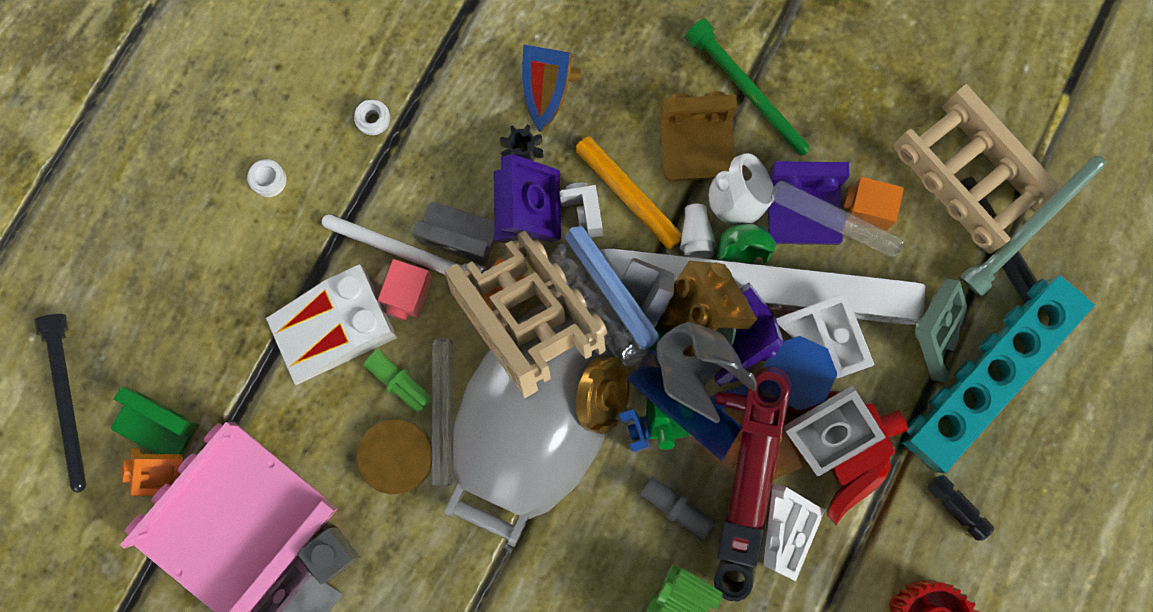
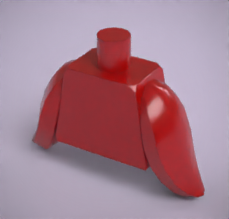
[787,391,908,526]

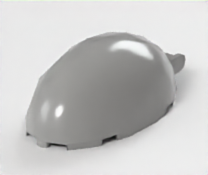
[444,300,619,547]

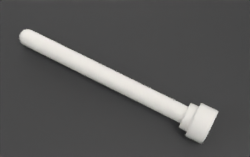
[322,214,487,288]

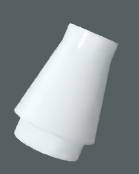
[680,204,717,259]

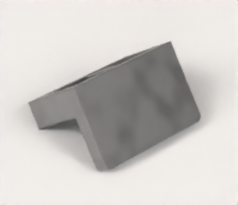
[413,202,494,264]
[604,258,674,351]
[251,556,342,612]

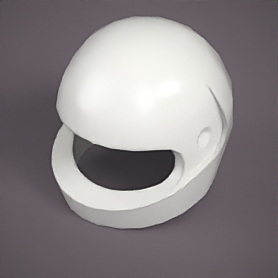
[708,153,775,226]

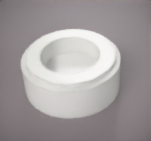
[247,159,287,197]

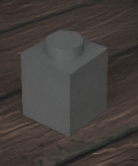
[297,527,361,585]

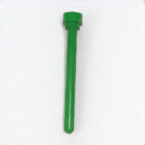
[684,18,810,156]

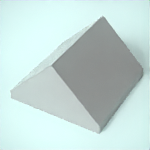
[783,385,886,476]

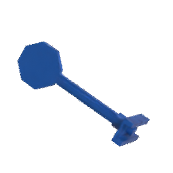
[619,336,837,453]

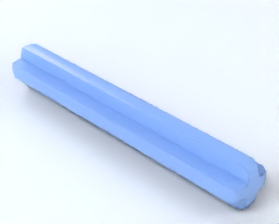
[565,226,659,349]

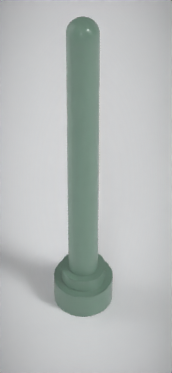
[960,156,1105,297]

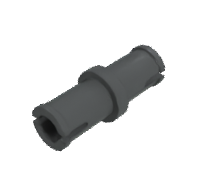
[640,476,716,541]

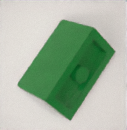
[111,386,199,455]

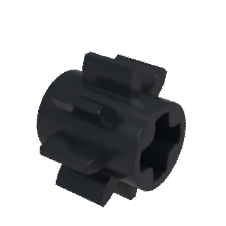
[500,124,544,161]

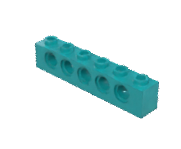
[901,275,1095,473]

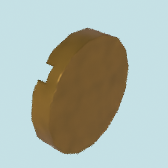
[576,355,630,434]
[357,419,433,495]

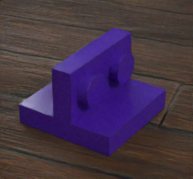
[494,154,561,243]

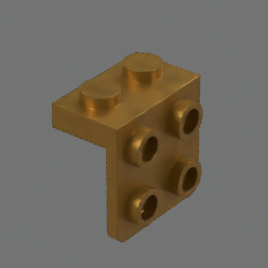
[659,91,737,182]
[658,260,757,357]

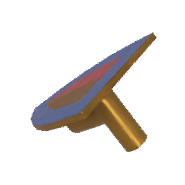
[522,44,581,132]

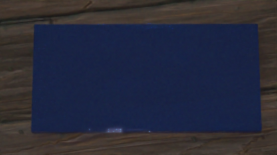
[627,349,741,461]

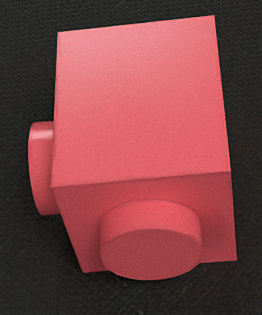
[377,259,433,321]

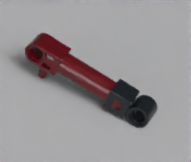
[714,366,791,602]

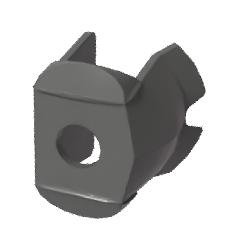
[656,322,757,423]

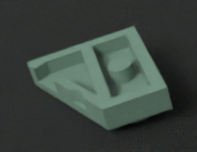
[915,279,967,382]

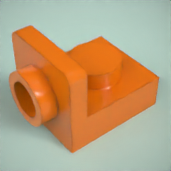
[121,448,183,496]

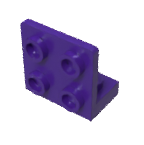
[768,161,850,245]
[714,283,783,387]

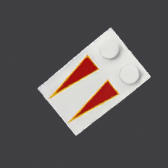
[266,264,397,385]

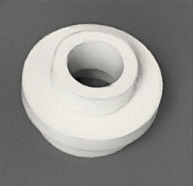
[354,100,390,135]

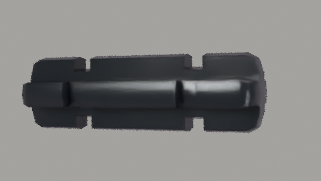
[928,475,994,541]

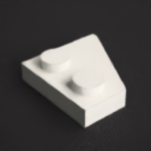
[776,293,875,379]
[763,483,825,581]

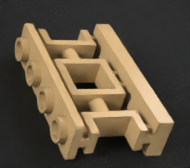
[444,231,607,399]

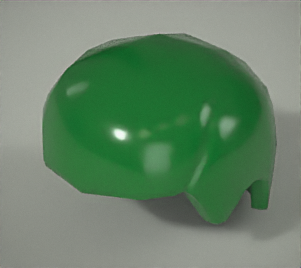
[716,224,776,264]

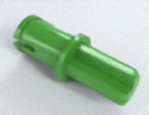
[363,349,431,413]

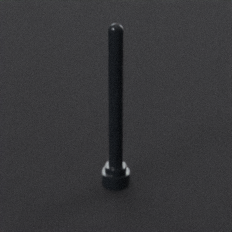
[34,314,86,493]

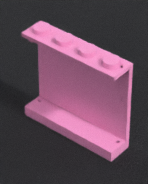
[120,422,338,612]

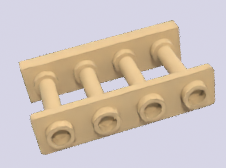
[893,84,1061,254]

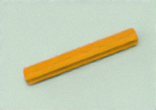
[576,136,682,249]

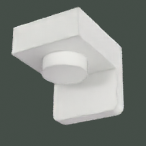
[559,182,603,238]

